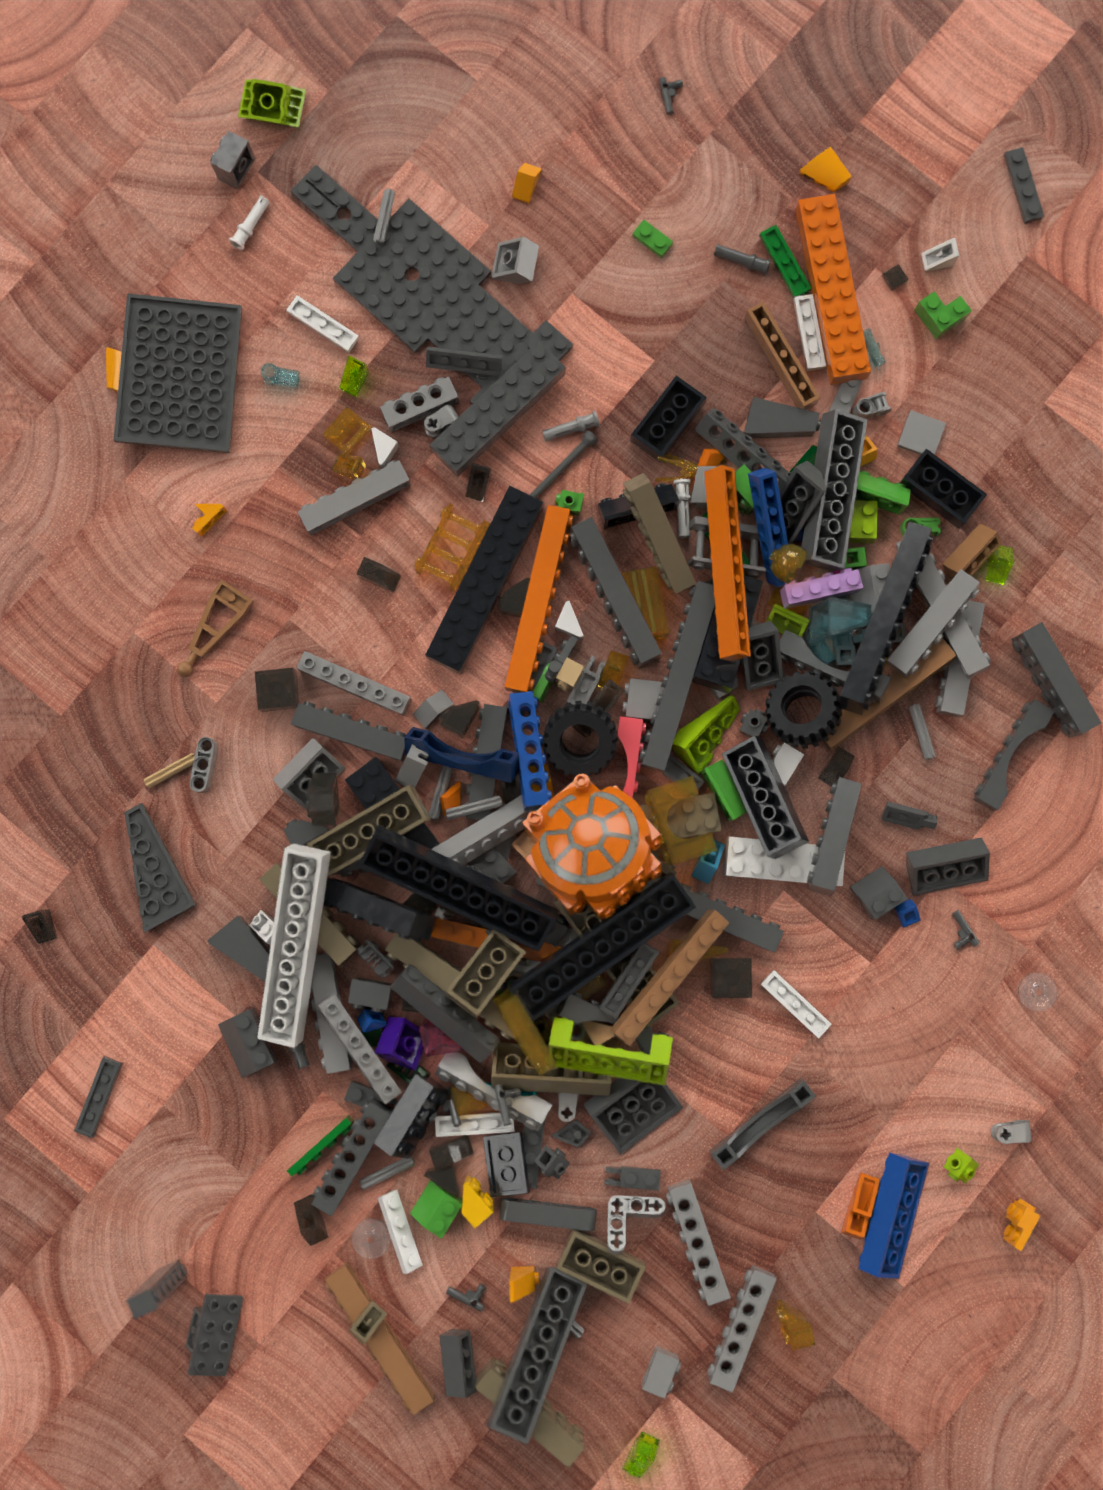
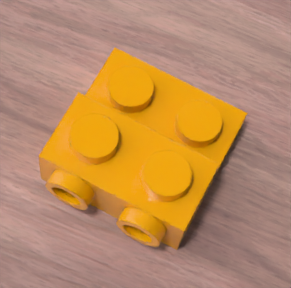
[1003,1198,1040,1251]

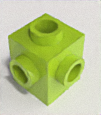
[944,1148,979,1184]

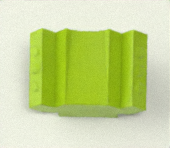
[238,79,306,127]

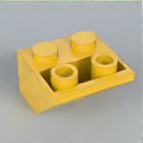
[462,1175,494,1228]

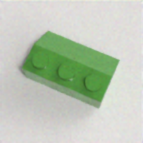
[855,471,911,515]
[701,760,747,822]

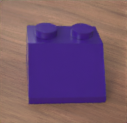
[375,1017,429,1071]

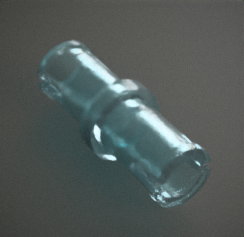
[863,328,886,368]

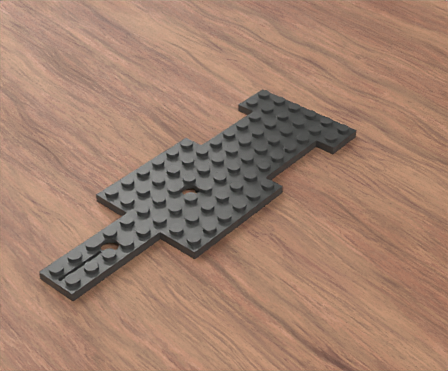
[291,165,573,404]

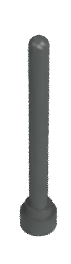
[530,430,598,498]

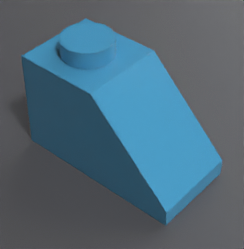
[691,837,725,884]

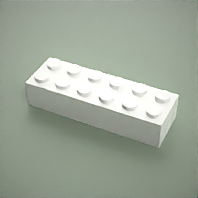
[724,837,845,886]

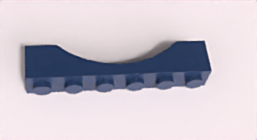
[404,727,519,783]

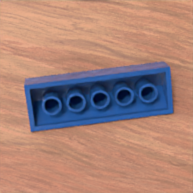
[858,1152,929,1279]

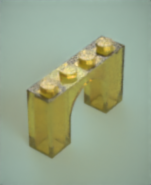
[644,776,717,865]

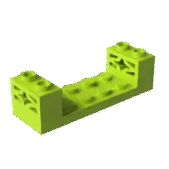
[548,1017,673,1085]

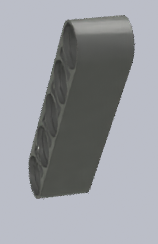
[499,1197,597,1231]

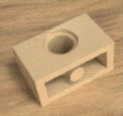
[556,658,584,692]

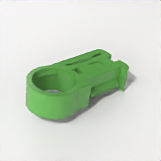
[900,517,941,536]
[533,663,556,703]

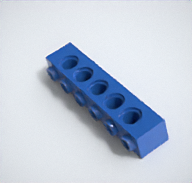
[748,468,794,587]
[508,691,552,811]

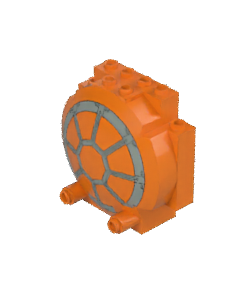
[522,774,663,920]

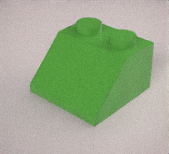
[410,1179,463,1239]

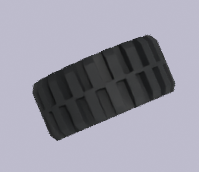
[765,671,842,749]
[543,701,618,778]

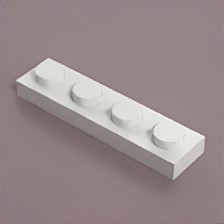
[793,294,826,371]
[286,295,359,353]
[761,970,832,1038]
[435,1112,515,1137]
[378,1190,423,1274]

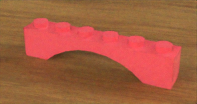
[617,716,646,801]

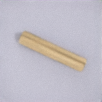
[144,753,195,788]

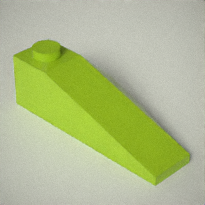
[672,695,740,774]

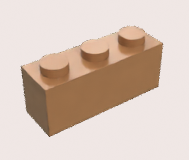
[942,523,1002,578]

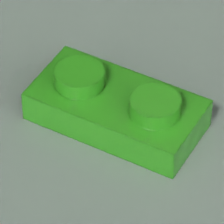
[632,220,673,258]

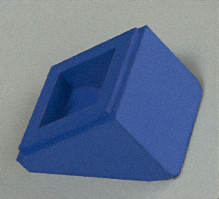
[894,899,921,928]
[358,1009,387,1032]

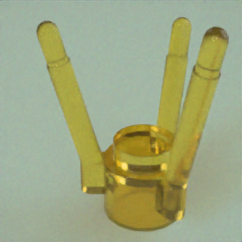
[655,453,698,481]

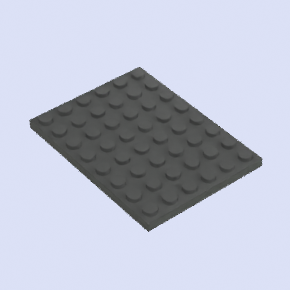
[113,293,242,453]

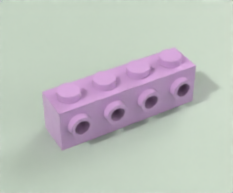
[780,568,863,609]

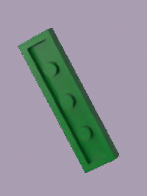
[759,225,812,298]
[287,1115,354,1177]

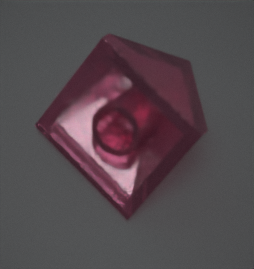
[419,1018,464,1057]

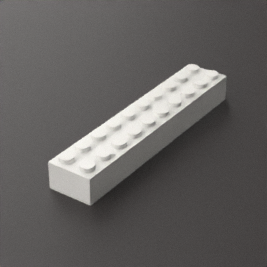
[257,844,331,1048]

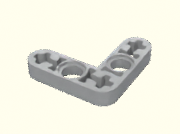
[607,1195,665,1255]

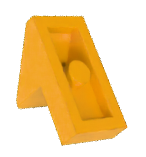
[192,504,228,537]

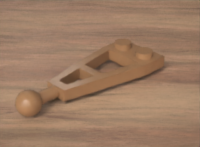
[177,579,254,677]

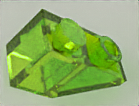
[622,1431,660,1478]

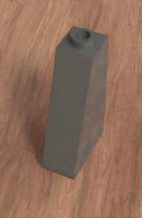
[744,397,821,439]
[207,915,270,982]

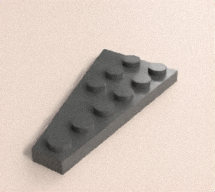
[124,803,196,933]

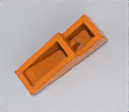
[841,1173,880,1240]

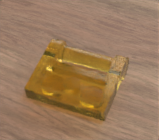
[322,407,372,456]

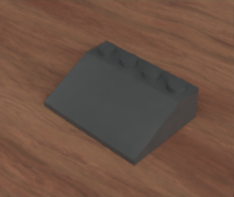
[584,1078,683,1155]

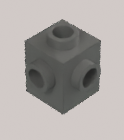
[740,709,769,737]
[534,1145,570,1179]

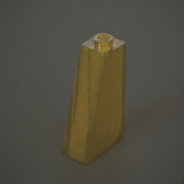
[621,566,669,641]

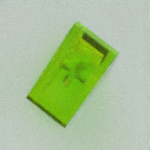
[339,355,369,397]
[985,545,1014,585]

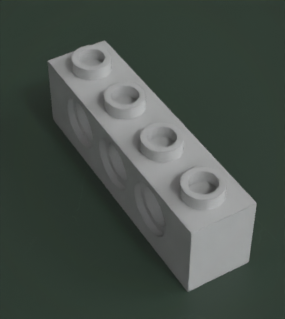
[380,377,459,432]

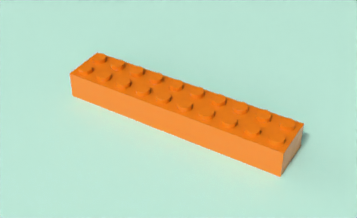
[795,194,871,385]

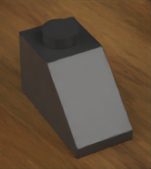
[283,819,330,846]

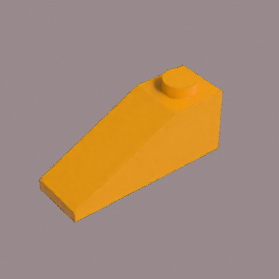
[509,1266,539,1302]

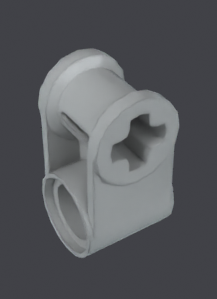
[853,392,892,419]
[424,404,459,438]
[558,1093,578,1122]
[991,1120,1032,1144]

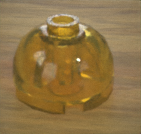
[770,544,807,584]

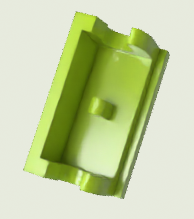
[766,604,810,637]

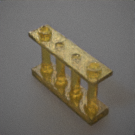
[414,503,490,593]
[492,989,557,1076]

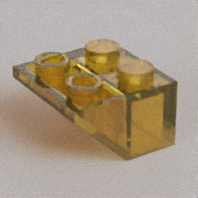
[775,1299,816,1351]

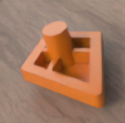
[697,449,725,467]
[439,781,461,816]

